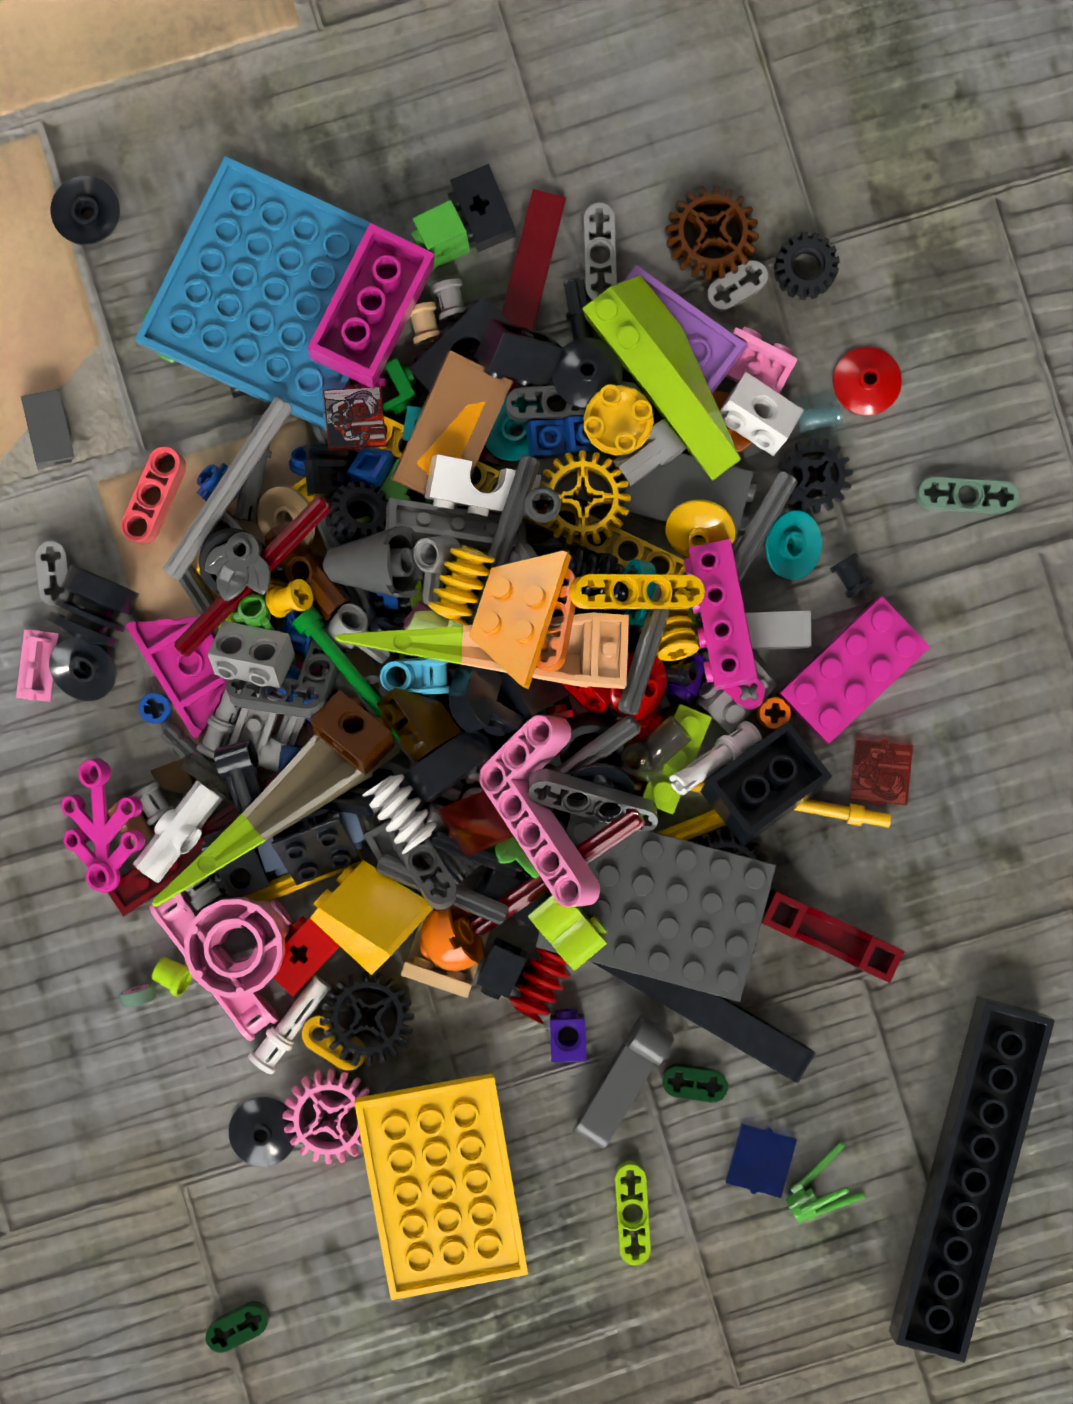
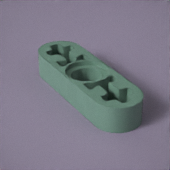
[916,477,1019,514]

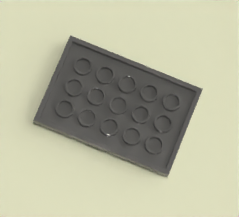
[536,813,776,1002]

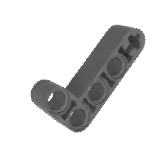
[573,1015,674,1149]

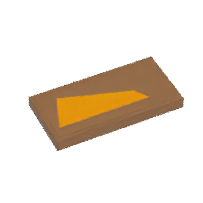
[391,350,513,508]

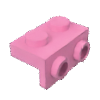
[725,327,798,394]

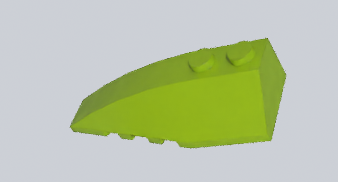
[582,275,741,481]

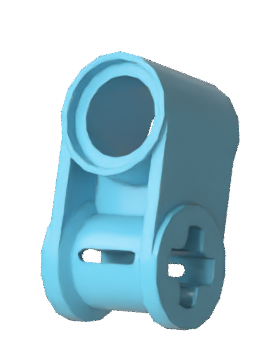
[380,657,450,694]

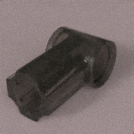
[620,716,692,783]

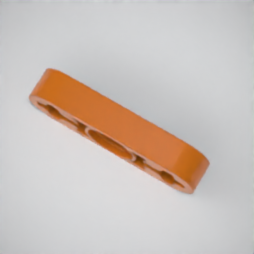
[536,568,577,672]

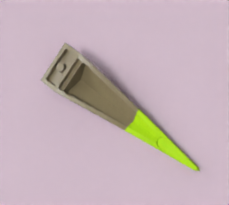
[152,711,400,907]

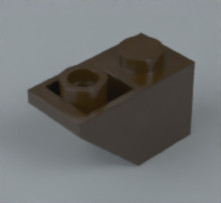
[377,687,461,763]

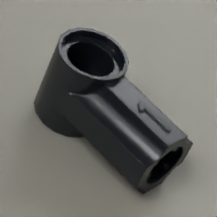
[214,740,264,813]

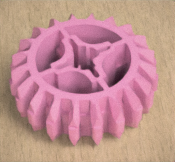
[283,1068,370,1164]

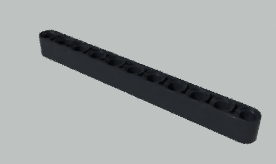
[473,867,816,1083]

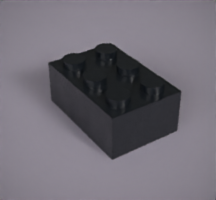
[700,721,833,846]

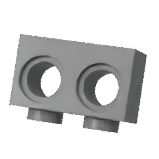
[207,621,295,688]

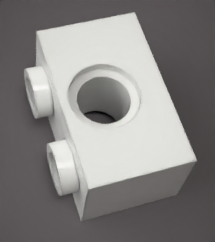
[720,372,804,456]

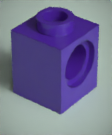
[550,1008,587,1062]

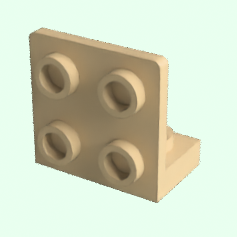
[401,919,490,998]

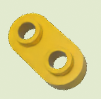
[302,1016,365,1071]

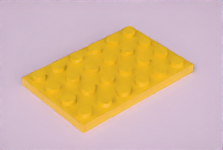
[354,1073,528,1300]

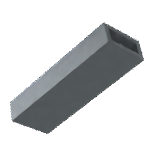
[537,452,757,541]

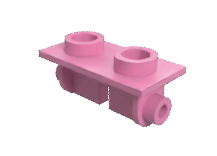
[16,629,59,702]

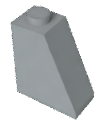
[746,611,811,650]

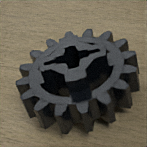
[776,438,853,514]

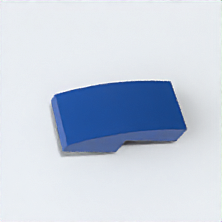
[526,416,602,458]

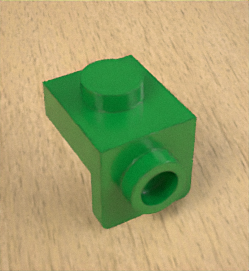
[382,358,418,417]

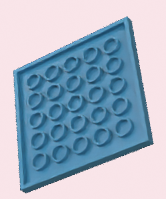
[135,156,414,430]

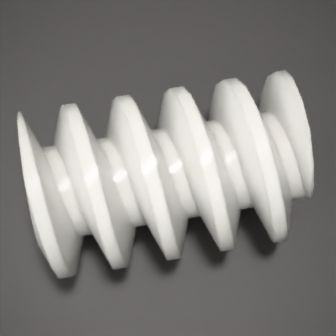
[362,774,437,854]

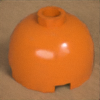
[419,905,485,971]

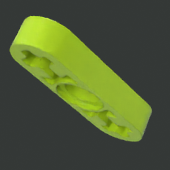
[615,1161,651,1266]

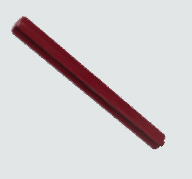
[174,496,331,657]
[469,808,645,935]

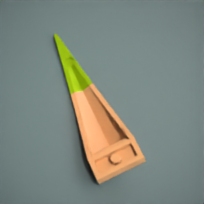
[335,612,629,689]

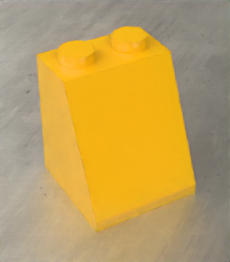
[310,860,434,975]

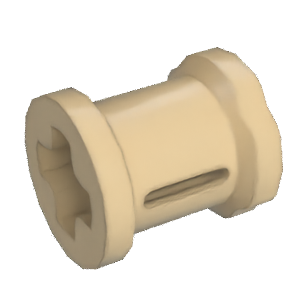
[410,302,442,345]

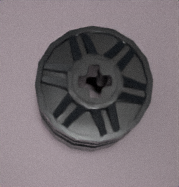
[47,565,140,648]

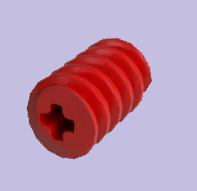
[508,947,571,1024]

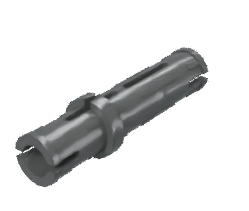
[233,416,272,522]

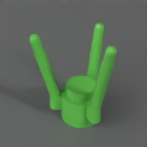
[233,593,297,664]
[786,1142,866,1223]

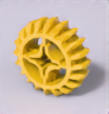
[538,450,631,547]

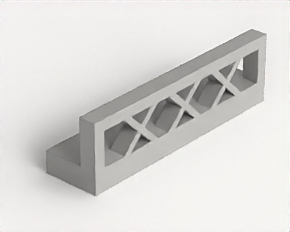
[384,498,526,565]

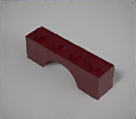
[761,888,905,983]

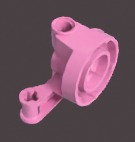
[149,892,293,1041]

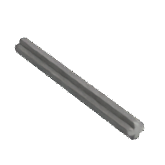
[163,397,292,580]

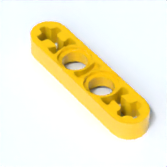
[569,574,705,609]

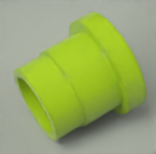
[152,956,193,998]

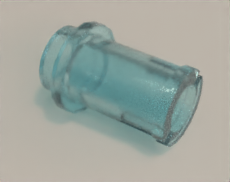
[799,401,843,433]

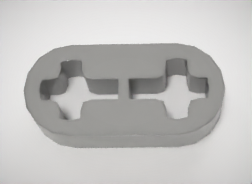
[706,260,768,313]
[35,541,74,607]

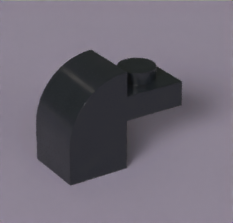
[448,665,524,736]

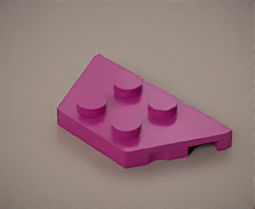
[125,616,228,739]

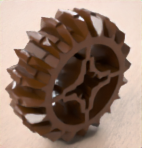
[665,185,759,281]

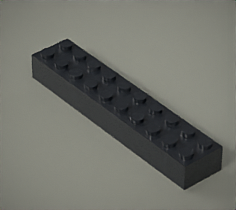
[889,996,1055,1363]

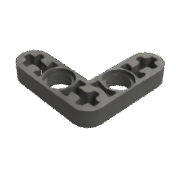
[226,625,346,718]

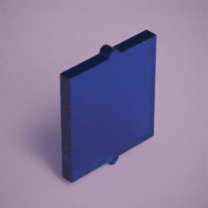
[725,1123,797,1198]

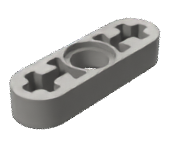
[583,203,617,302]

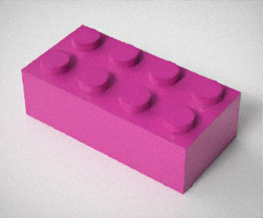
[308,223,434,389]
[776,596,930,744]

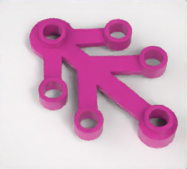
[61,758,145,893]

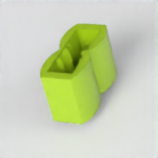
[528,893,608,971]

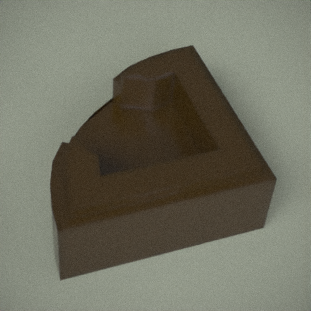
[150,758,194,793]

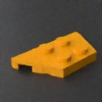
[469,551,571,689]

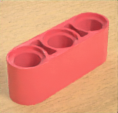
[121,446,186,545]

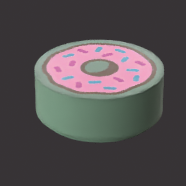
[119,983,156,1008]

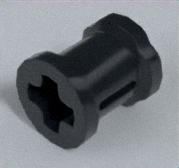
[830,553,875,598]

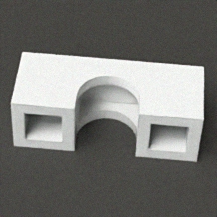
[424,454,541,523]

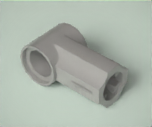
[612,419,687,487]

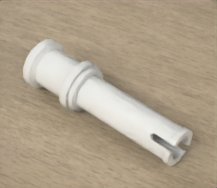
[670,721,762,795]
[248,975,332,1075]

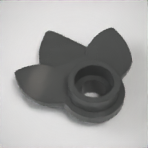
[204,532,271,601]

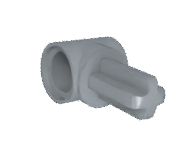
[413,535,460,604]
[325,604,392,663]
[258,715,306,773]

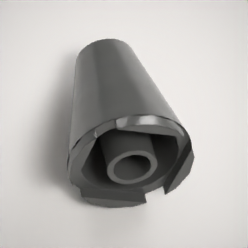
[323,526,425,598]

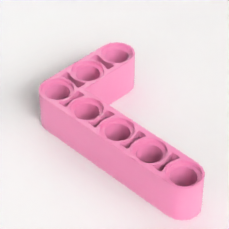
[479,715,600,907]

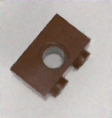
[310,690,395,776]

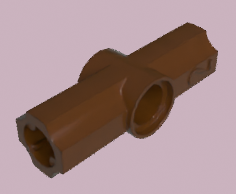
[264,522,352,620]

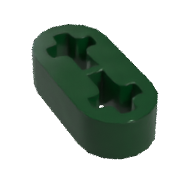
[662,1064,728,1103]
[205,1301,270,1353]

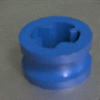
[139,693,173,724]

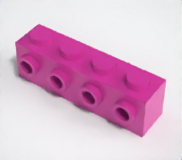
[684,539,759,690]

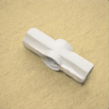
[133,780,223,883]

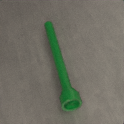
[292,606,401,744]

